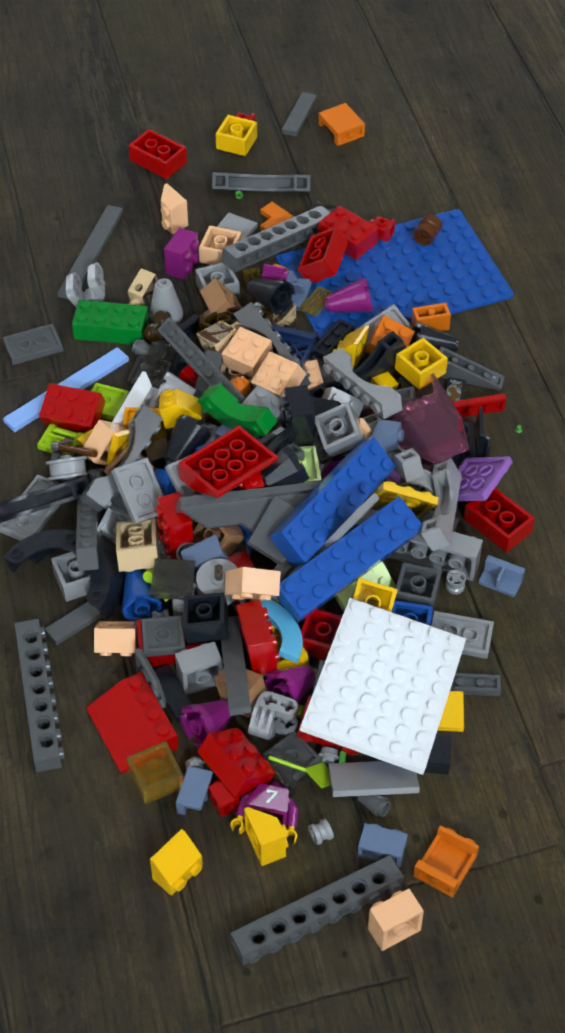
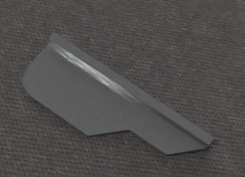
[175,481,322,532]

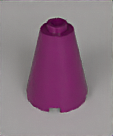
[324,277,373,313]

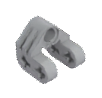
[66,262,105,307]
[248,691,298,740]

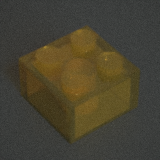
[126,741,184,804]

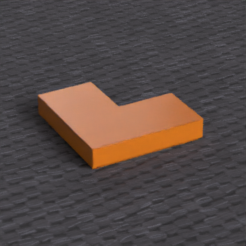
[260,202,294,231]

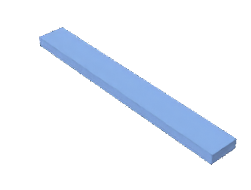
[3,347,129,432]

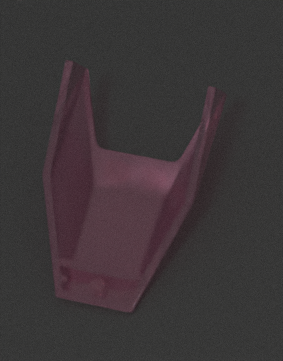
[370,373,469,463]

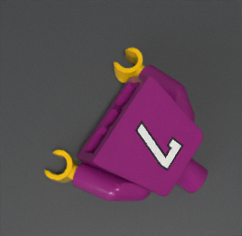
[230,782,298,844]

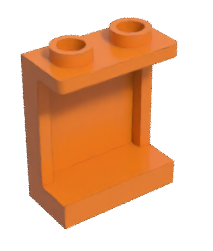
[318,103,365,146]
[413,826,479,898]

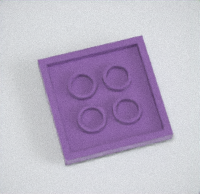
[458,456,513,501]

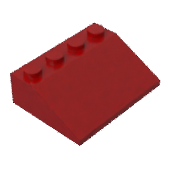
[179,426,278,498]
[86,672,179,774]

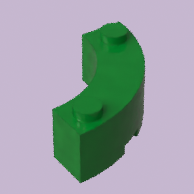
[197,383,278,437]

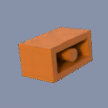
[411,303,451,331]

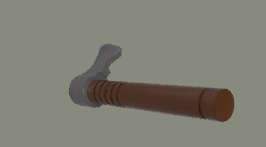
[51,438,98,458]

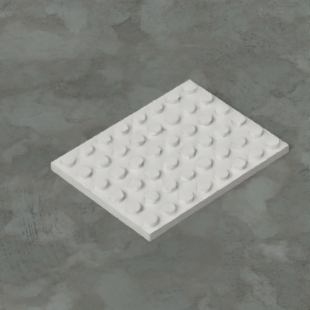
[299,598,466,775]

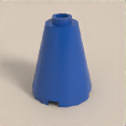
[122,569,162,621]

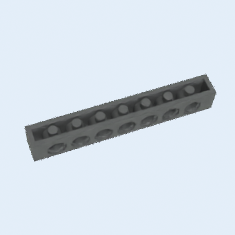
[221,206,331,272]
[14,619,65,772]
[230,855,404,966]

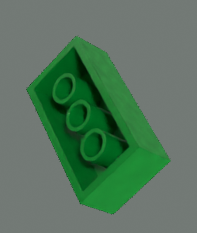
[72,300,149,345]

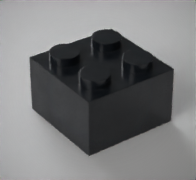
[183,592,228,643]

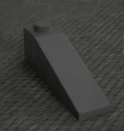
[439,346,505,391]

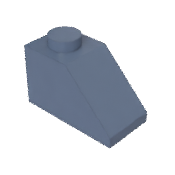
[371,419,404,453]

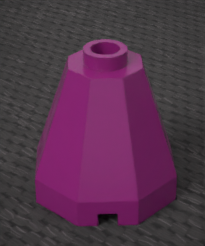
[264,665,316,712]
[180,700,232,747]

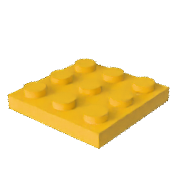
[362,481,439,518]

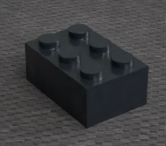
[281,385,315,447]

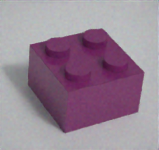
[164,228,199,280]

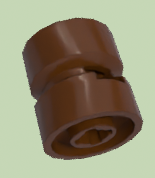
[413,214,443,246]

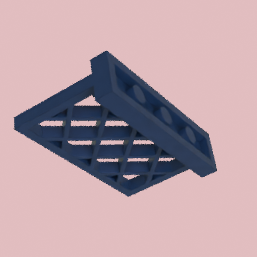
[271,324,316,368]

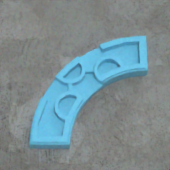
[261,600,303,663]

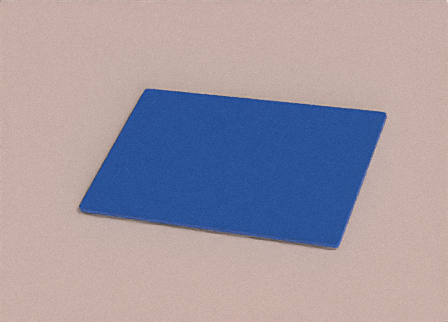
[276,209,514,340]

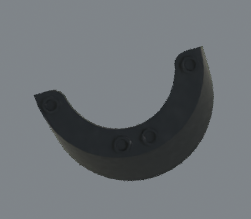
[3,527,125,621]

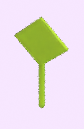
[268,756,331,789]

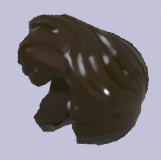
[143,310,172,344]

